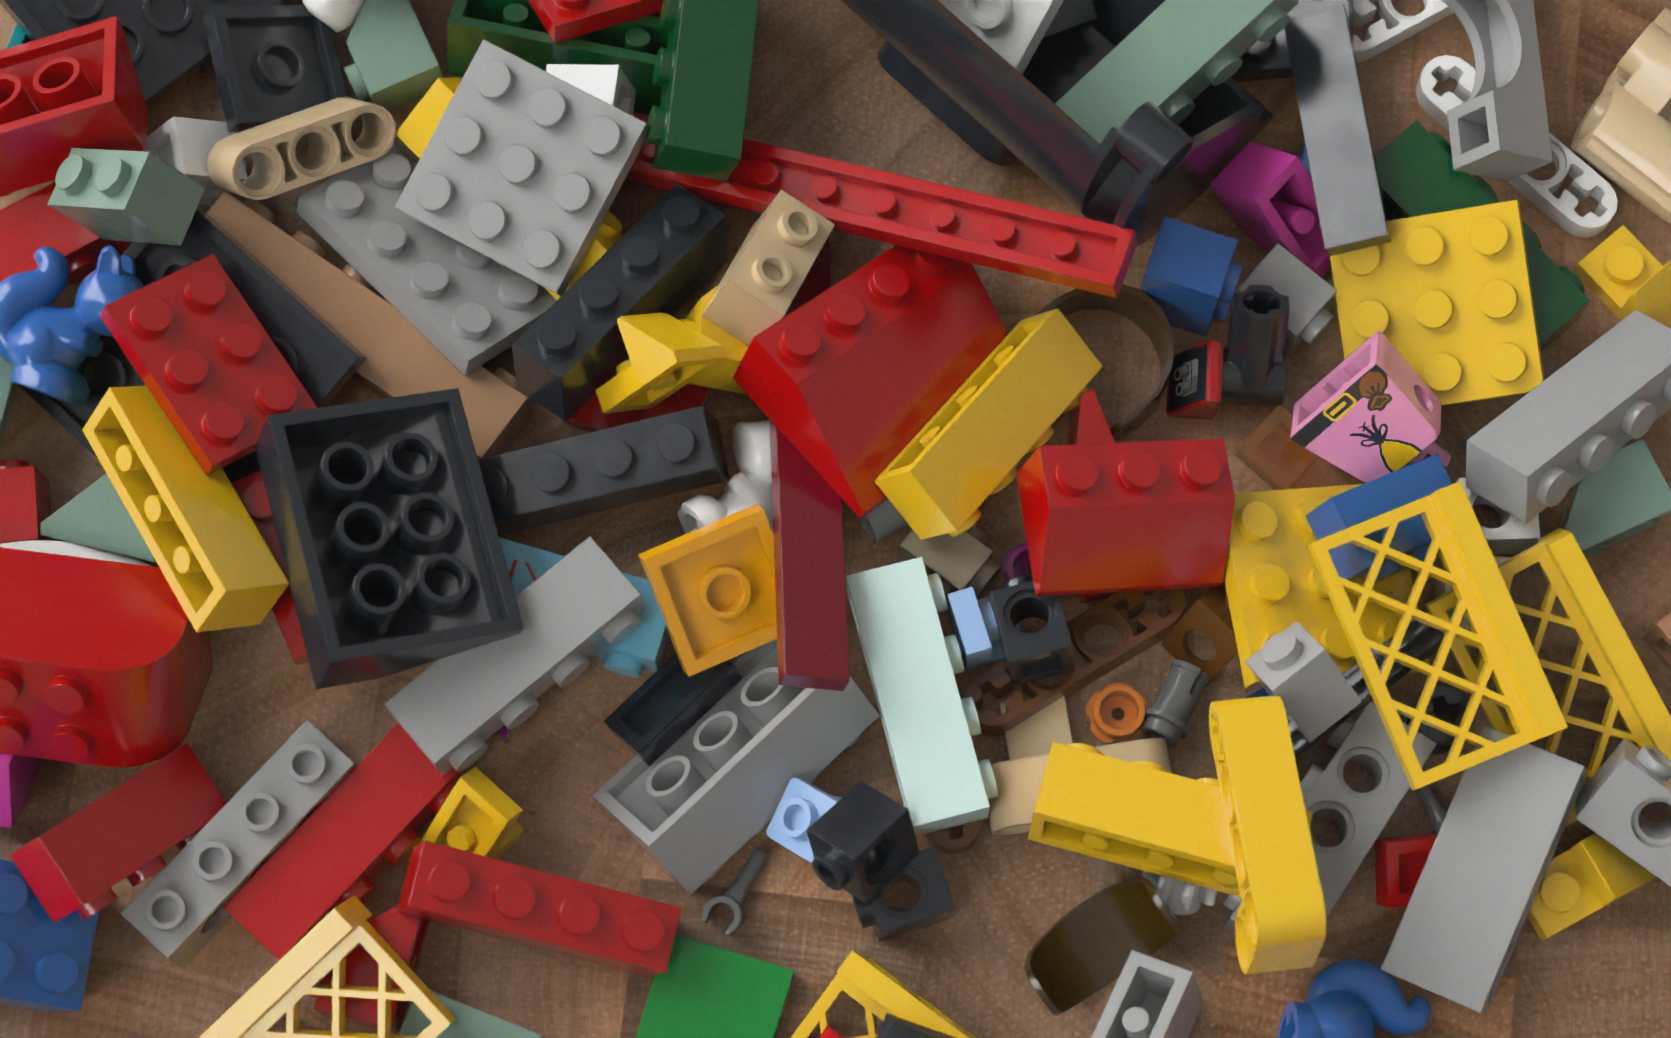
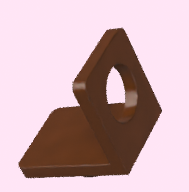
[1162,579,1238,685]

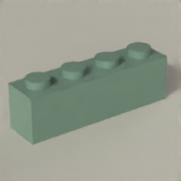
[1055,0,1299,143]

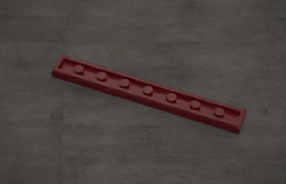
[769,237,850,691]

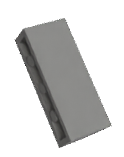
[1381,725,1588,1015]

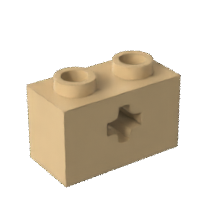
[701,189,835,346]

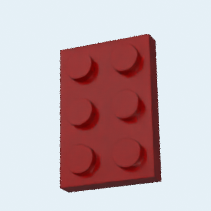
[100,254,318,476]

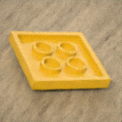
[1330,200,1545,406]
[1224,484,1430,689]

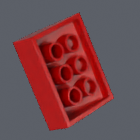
[733,245,1008,518]

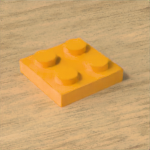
[638,504,777,677]

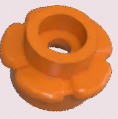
[1086,682,1149,744]

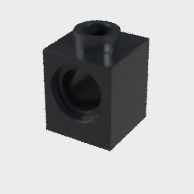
[990,576,1075,686]
[806,781,919,903]
[851,846,955,942]

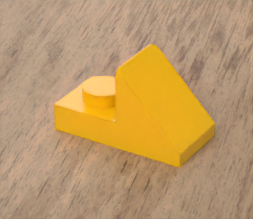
[1573,225,1671,328]
[595,313,726,413]
[409,767,523,861]
[1528,833,1656,942]

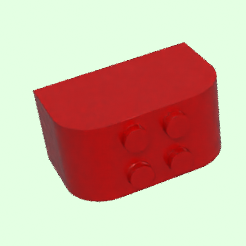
[0,547,212,768]

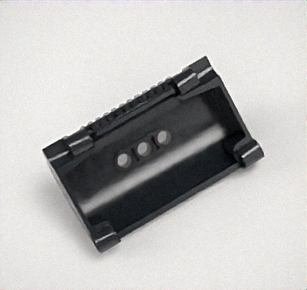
[841,0,1274,246]

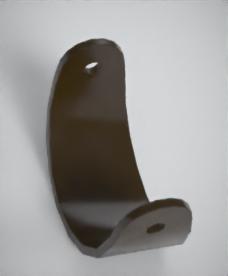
[1034,284,1174,442]
[1024,876,1184,1016]

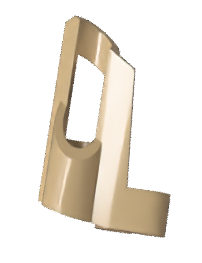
[1571,7,1671,224]

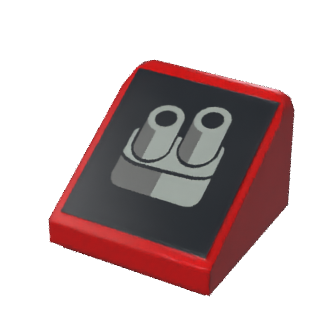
[1166,340,1223,420]

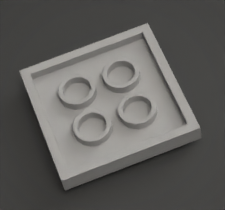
[394,39,649,296]

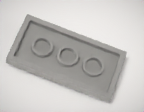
[296,143,557,376]

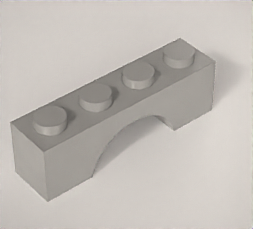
[1442,0,1553,182]

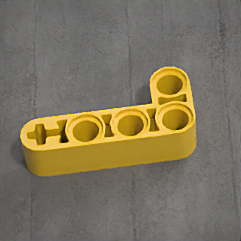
[1209,695,1326,975]

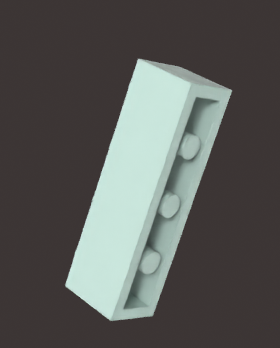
[846,557,998,836]

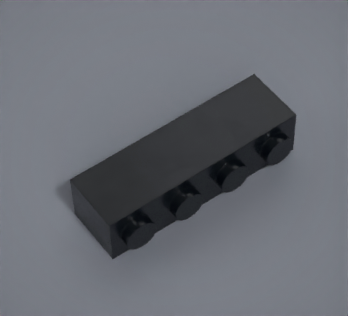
[512,183,727,422]
[478,406,730,536]

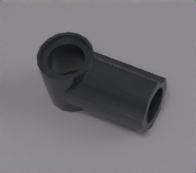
[1220,285,1290,407]

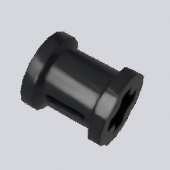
[1405,686,1473,755]

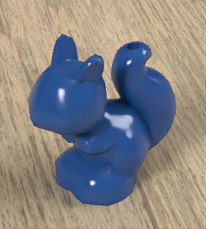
[0,245,144,408]
[1276,959,1431,1038]

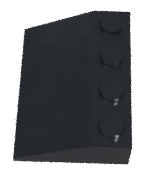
[255,388,524,689]

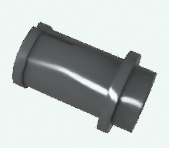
[1141,660,1210,747]

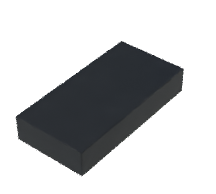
[604,653,743,767]

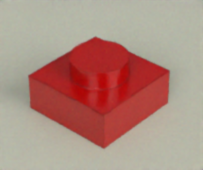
[1374,833,1438,908]

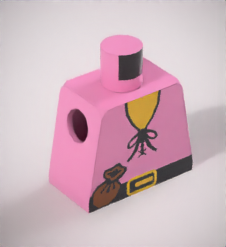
[1290,330,1451,483]

